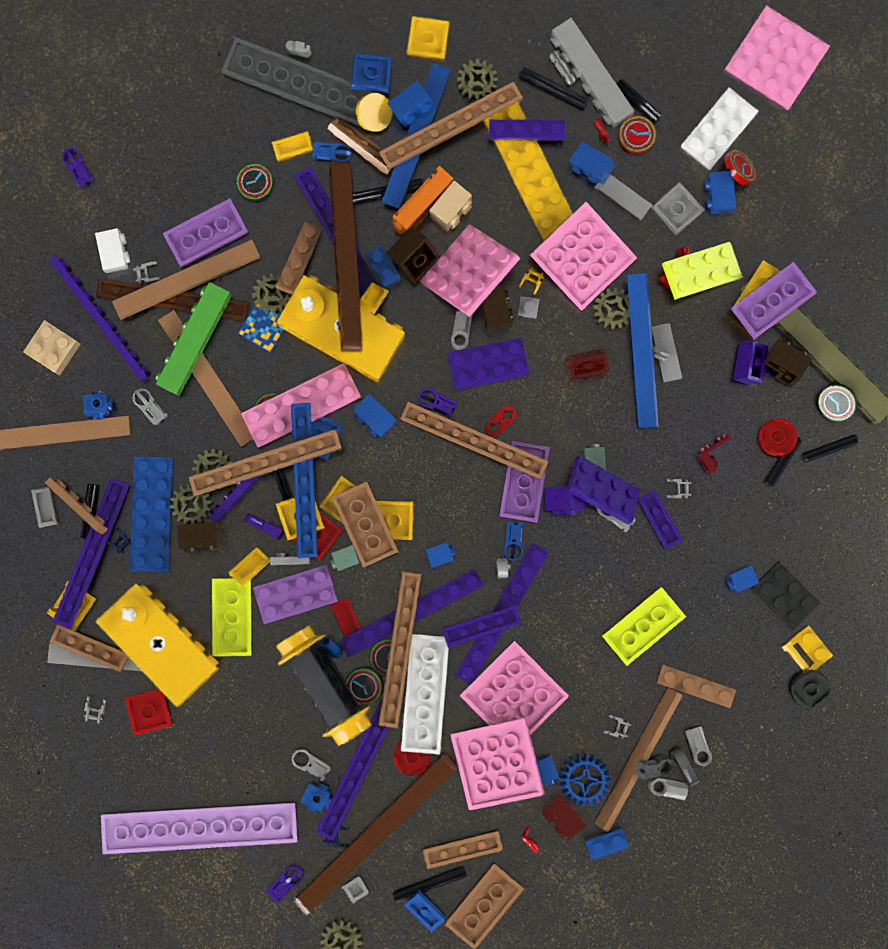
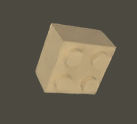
[430,181,472,232]
[23,320,81,375]

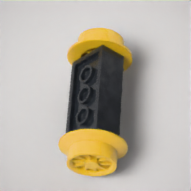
[276,625,371,746]

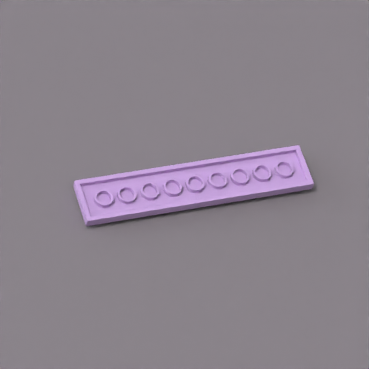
[101,802,298,854]

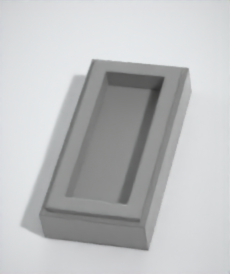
[31,487,59,528]

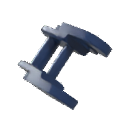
[107,525,131,553]
[323,827,349,848]

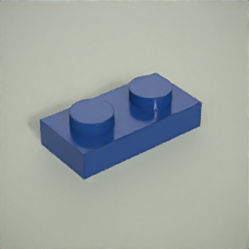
[404,890,446,932]

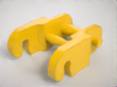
[519,267,544,295]

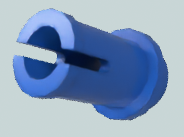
[320,636,342,658]

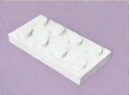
[681,88,758,170]

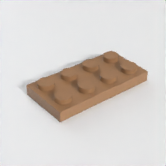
[332,482,398,568]
[445,863,524,949]

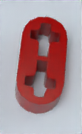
[485,406,517,437]

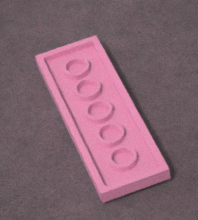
[241,363,361,448]

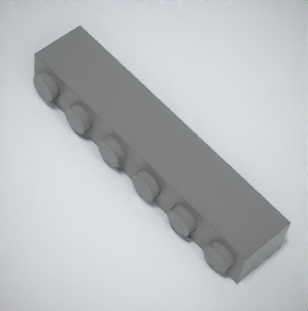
[551,18,634,128]

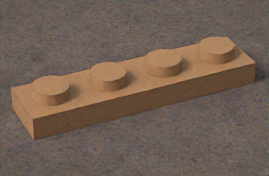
[327,118,394,175]
[276,222,323,294]
[45,477,108,535]
[50,624,129,672]
[656,665,736,708]
[423,830,503,869]

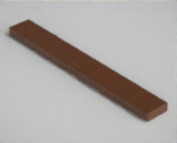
[96,278,249,321]

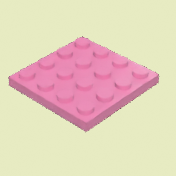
[725,6,830,110]
[529,202,637,311]
[420,224,520,317]
[460,641,569,735]
[451,717,545,810]

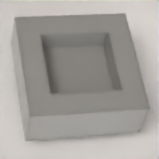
[518,296,540,319]
[342,875,369,903]

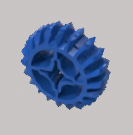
[559,754,612,807]

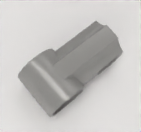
[451,311,473,351]
[685,726,712,766]
[648,777,688,800]

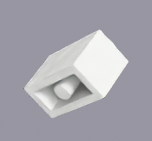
[95,228,130,274]

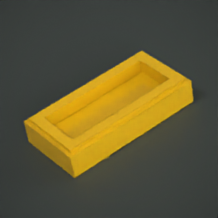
[272,131,313,161]
[360,283,389,314]
[229,547,270,587]

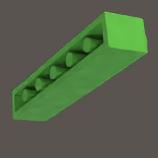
[156,282,232,396]

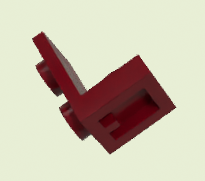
[697,433,733,475]

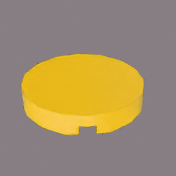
[356,93,392,132]

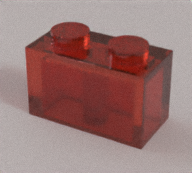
[567,348,610,380]
[542,794,586,841]

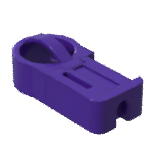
[62,148,94,187]
[418,388,457,418]
[244,512,283,539]
[267,865,303,903]

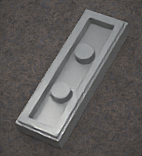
[595,174,652,221]
[651,323,682,383]

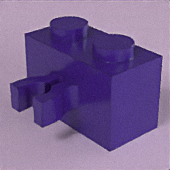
[733,341,771,384]
[545,487,587,515]

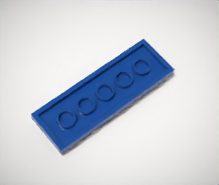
[130,457,173,573]

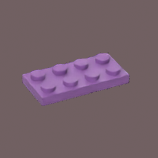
[163,199,248,268]
[731,262,817,339]
[499,441,550,523]
[253,565,338,624]

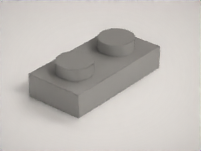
[270,553,310,565]

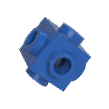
[83,391,113,420]
[300,782,332,813]

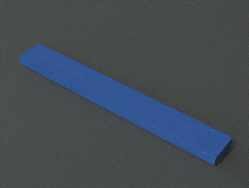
[382,63,451,209]
[627,273,659,428]
[291,403,318,558]

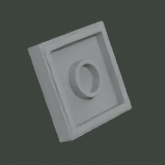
[651,182,705,236]

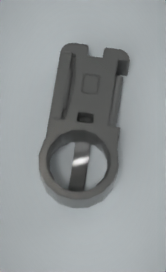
[671,746,700,787]
[636,755,674,780]

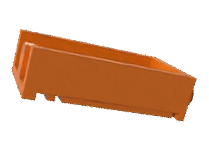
[393,166,454,235]

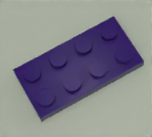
[447,338,530,391]
[567,456,640,524]

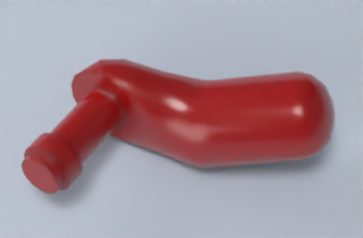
[594,119,610,141]
[521,827,540,853]

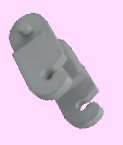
[286,41,311,58]
[133,262,160,284]
[666,479,691,498]
[84,696,107,723]
[603,714,632,739]

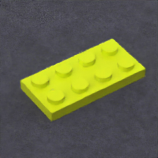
[662,242,743,300]
[212,578,252,656]
[602,587,686,666]

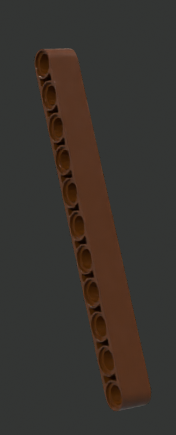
[329,161,363,352]
[293,753,458,915]

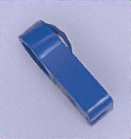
[312,142,352,162]
[503,521,524,562]

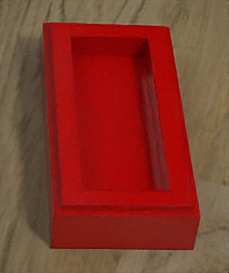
[330,598,361,637]

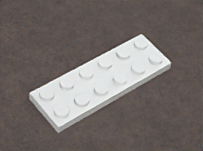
[401,634,449,754]

